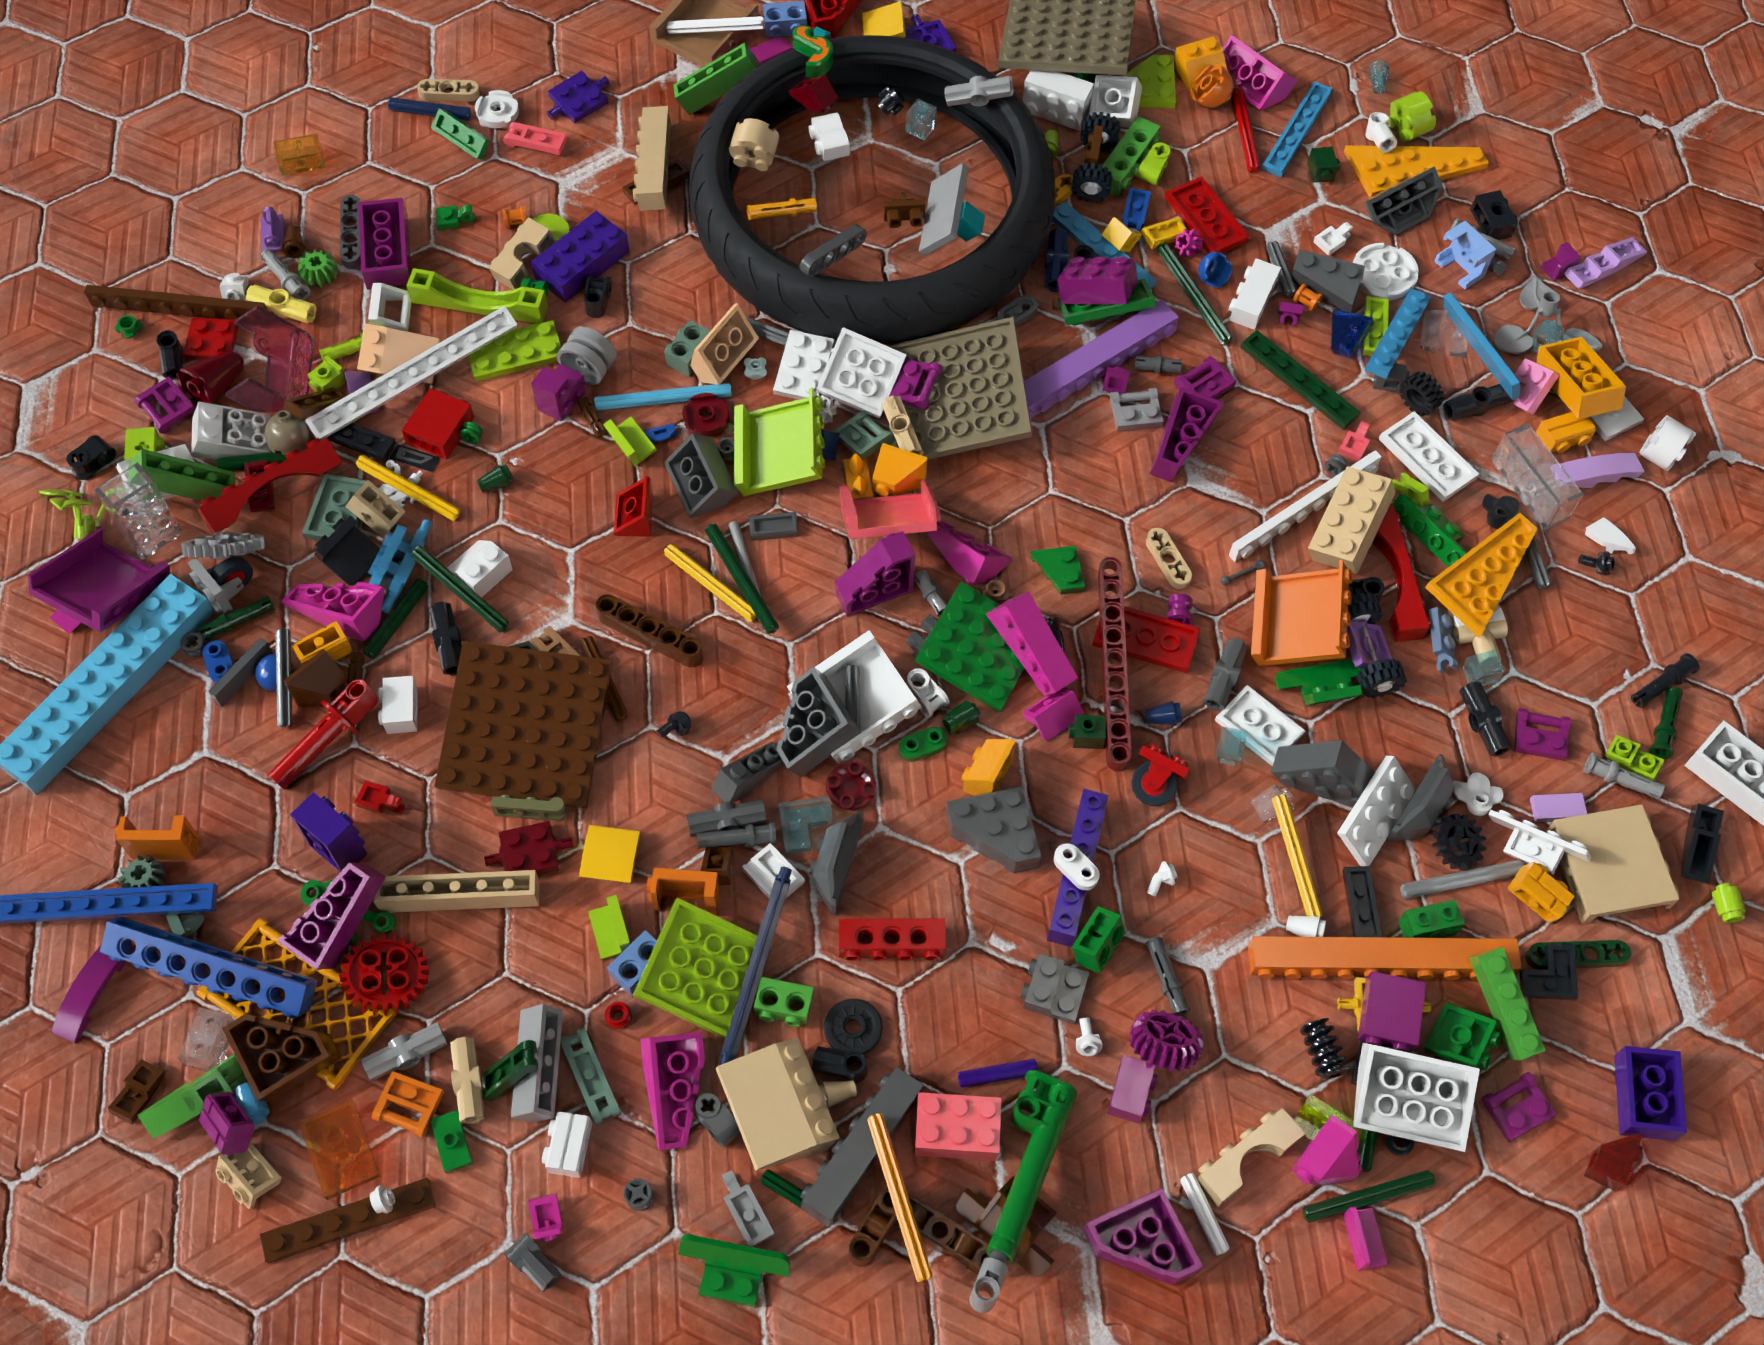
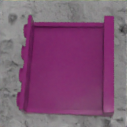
[28,528,170,633]

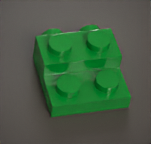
[1424,1002,1501,1073]

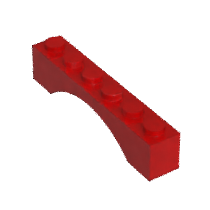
[197,437,342,535]
[1372,503,1431,642]

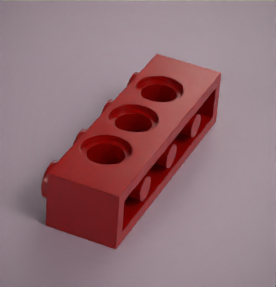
[839,918,946,961]

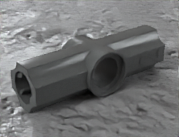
[1203,638,1248,711]
[686,800,767,837]

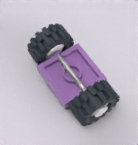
[1347,593,1407,698]

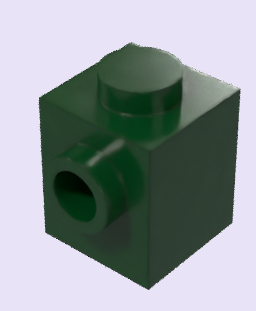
[1307,146,1340,183]
[1068,714,1106,749]

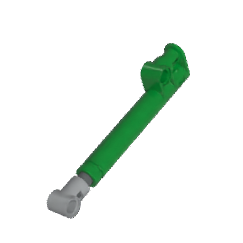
[969,1070,1077,1313]

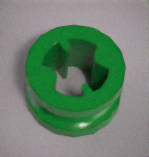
[459,422,483,444]

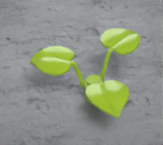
[39,489,131,539]

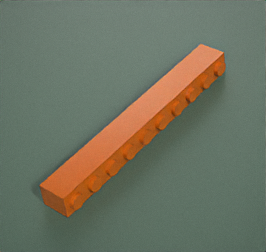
[1248,936,1522,981]

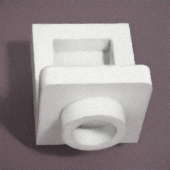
[219,273,249,301]

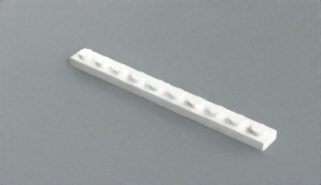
[305,306,518,440]

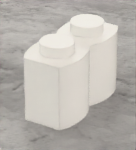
[809,113,850,161]

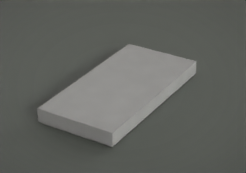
[919,163,968,256]

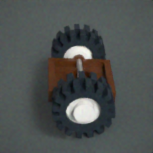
[1071,112,1121,203]

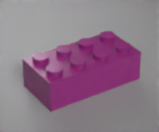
[358,198,411,290]

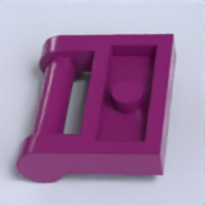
[1174,356,1236,399]
[889,359,943,409]
[134,377,195,434]
[1514,708,1571,761]
[1482,1072,1557,1142]

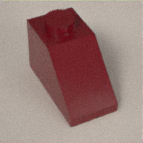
[788,75,838,113]

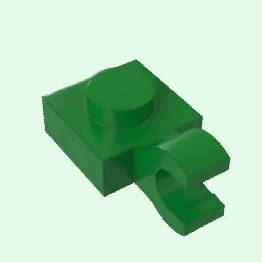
[435,205,475,231]

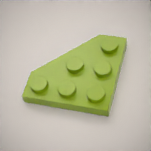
[1124,55,1176,108]

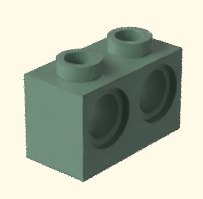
[664,320,711,377]

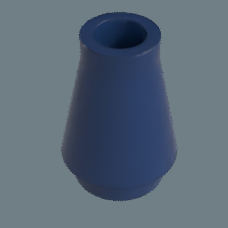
[1145,701,1182,725]

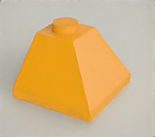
[872,443,928,496]

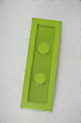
[1362,296,1389,356]

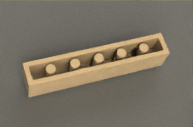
[633,106,671,211]
[374,870,540,913]

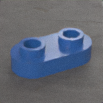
[202,640,234,684]

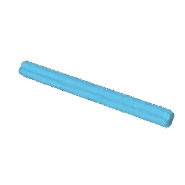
[594,383,732,410]

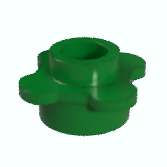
[115,315,143,339]

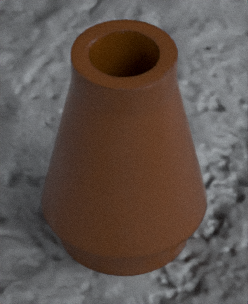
[282,226,305,258]

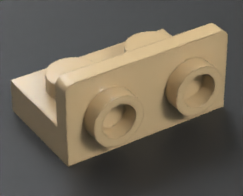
[216,1142,281,1210]

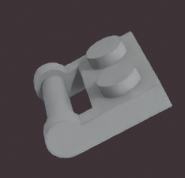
[1110,388,1163,432]

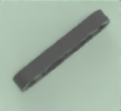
[340,195,361,269]
[800,224,867,277]

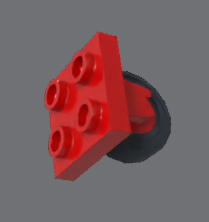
[1131,744,1191,806]

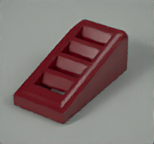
[244,460,275,513]

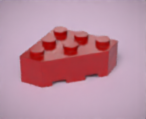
[800,0,862,37]

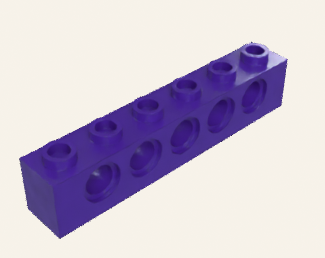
[1047,789,1109,947]

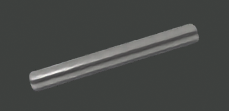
[1400,860,1524,899]

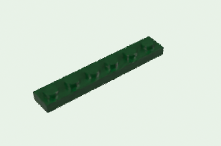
[1240,330,1360,430]

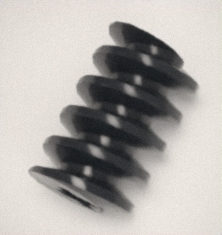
[1300,1018,1351,1080]

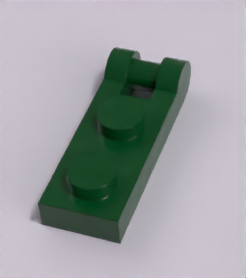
[482,1040,538,1101]

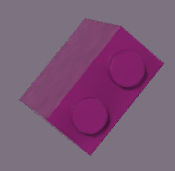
[1358,971,1426,1053]

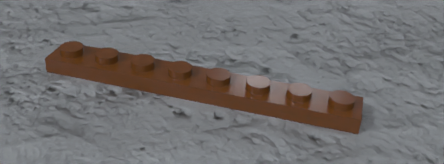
[84,285,270,324]

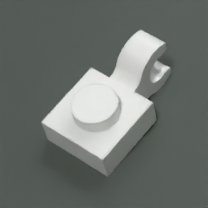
[1314,222,1353,256]

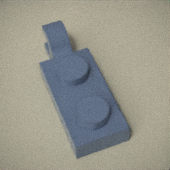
[1429,607,1458,674]

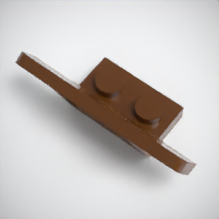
[956,1176,1057,1277]

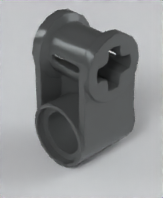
[696,1093,741,1148]

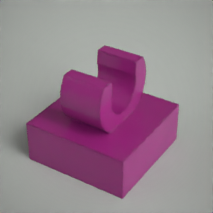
[1277,301,1304,326]
[1102,366,1130,394]

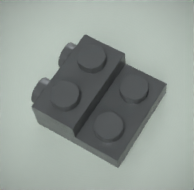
[1020,953,1089,1024]

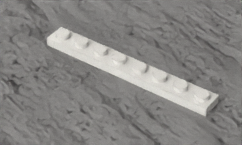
[1229,450,1382,562]

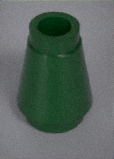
[477,464,514,493]

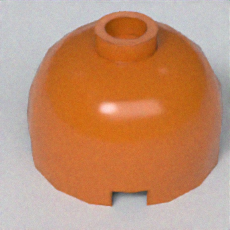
[1191,63,1233,108]

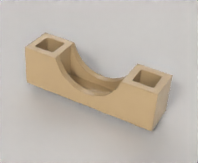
[1197,1108,1305,1208]

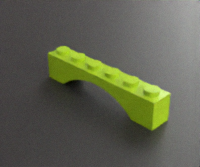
[407,268,548,324]

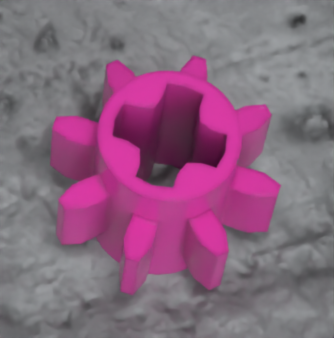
[1175,229,1203,257]

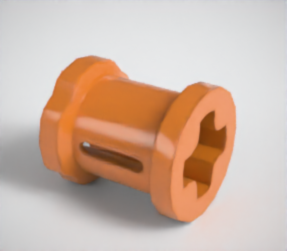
[502,205,527,229]
[1293,283,1323,312]

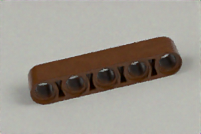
[595,594,703,668]

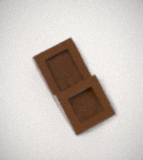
[108,1059,165,1125]

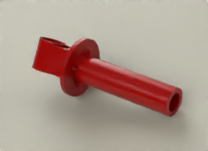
[267,679,378,790]

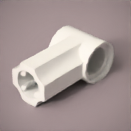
[1365,112,1397,153]

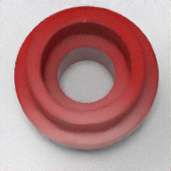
[604,1002,632,1029]

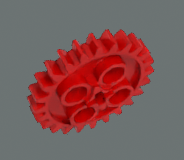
[339,933,429,1016]

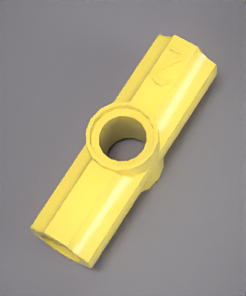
[245,285,317,324]

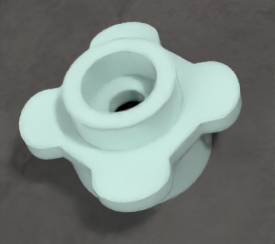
[744,357,767,380]

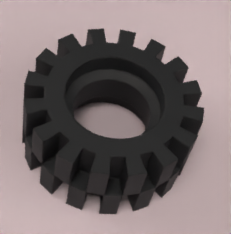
[1399,371,1444,416]

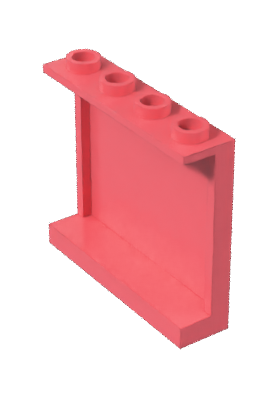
[839,479,941,539]

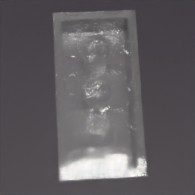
[1491,423,1584,530]
[95,462,183,560]

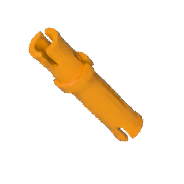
[747,198,817,220]

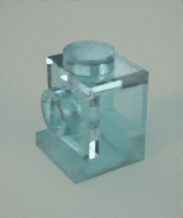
[1533,320,1563,353]

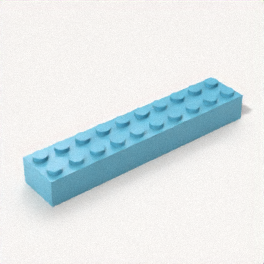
[0,574,215,795]

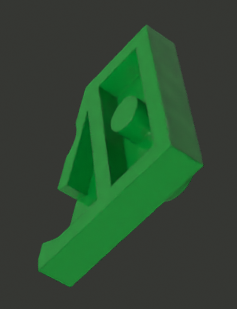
[1030,546,1085,594]

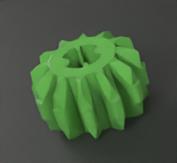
[298,249,338,288]

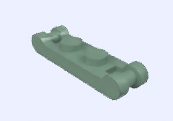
[560,1027,621,1126]

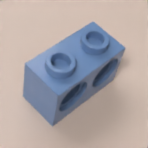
[763,1,807,38]
[607,930,657,997]

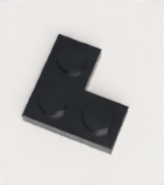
[1519,944,1578,1000]

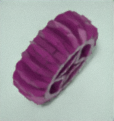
[1130,1010,1204,1071]

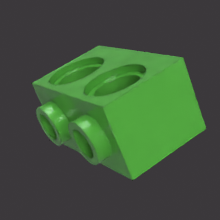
[754,977,814,1027]

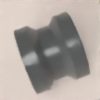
[624,1178,654,1211]

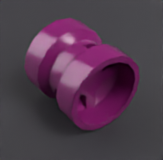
[1167,594,1193,624]

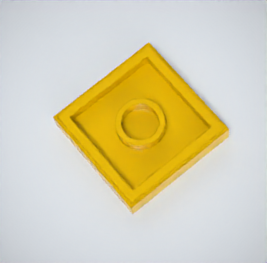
[862,1,906,38]

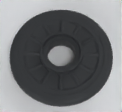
[824,999,883,1055]

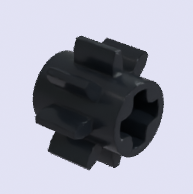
[877,87,905,116]

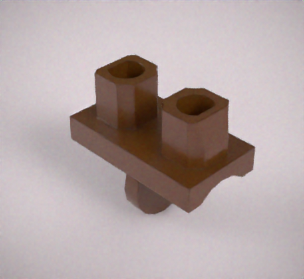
[884,192,926,228]

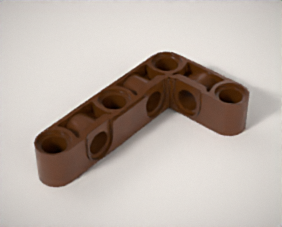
[849,1187,989,1275]

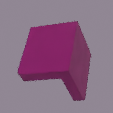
[1541,242,1581,281]

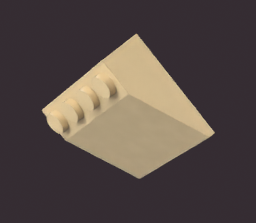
[716,1038,840,1171]

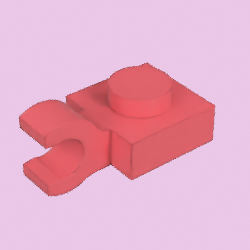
[1338,421,1370,462]

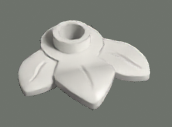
[1453,772,1503,816]

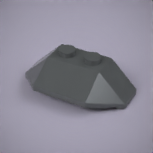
[1364,166,1443,235]
[1386,753,1455,843]
[809,811,864,916]

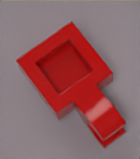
[354,780,405,814]

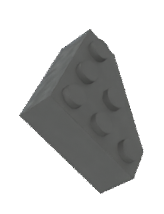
[776,667,861,777]
[1271,740,1375,807]
[945,786,1041,873]

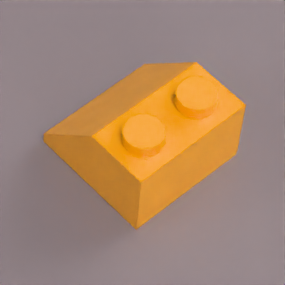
[1174,36,1227,94]
[961,739,1016,796]

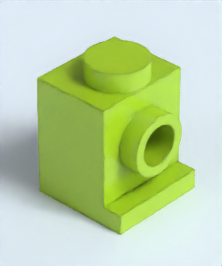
[307,355,347,392]

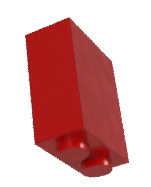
[401,388,474,460]

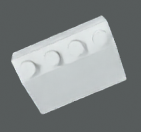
[1353,1043,1480,1152]

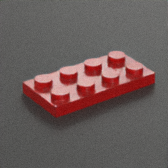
[1164,176,1250,253]
[1092,606,1200,674]

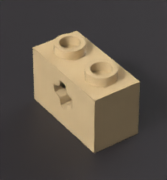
[345,480,406,538]

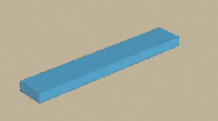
[1262,81,1333,178]
[1443,292,1520,400]

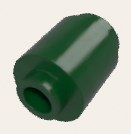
[942,701,980,735]

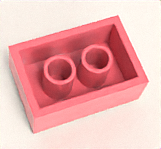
[914,1092,1001,1161]

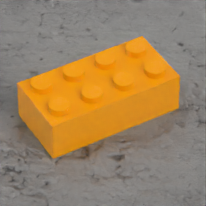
[1536,336,1626,419]

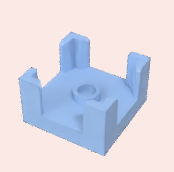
[1434,221,1496,290]

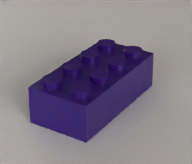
[531,211,630,303]

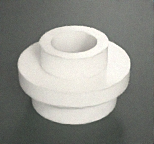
[370,1185,395,1214]

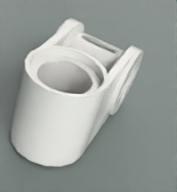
[906,669,950,718]

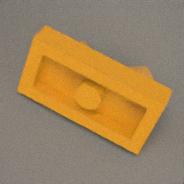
[843,453,873,499]

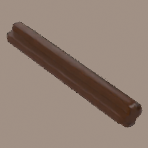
[581,636,628,721]

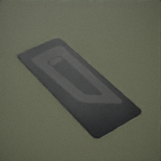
[390,444,440,472]

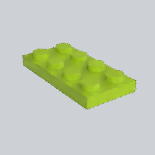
[468,320,561,382]

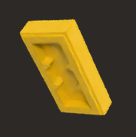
[1141,217,1187,249]

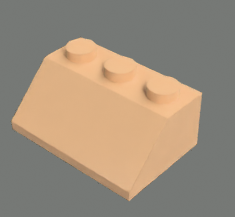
[690,303,759,385]

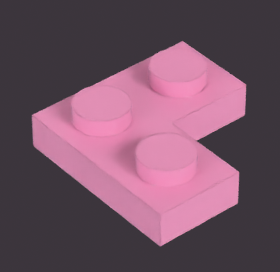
[1513,358,1559,415]

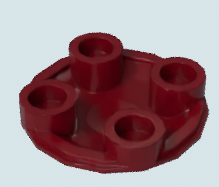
[826,761,876,811]

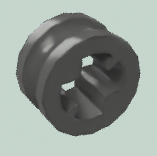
[1324,454,1349,477]
[180,632,206,657]

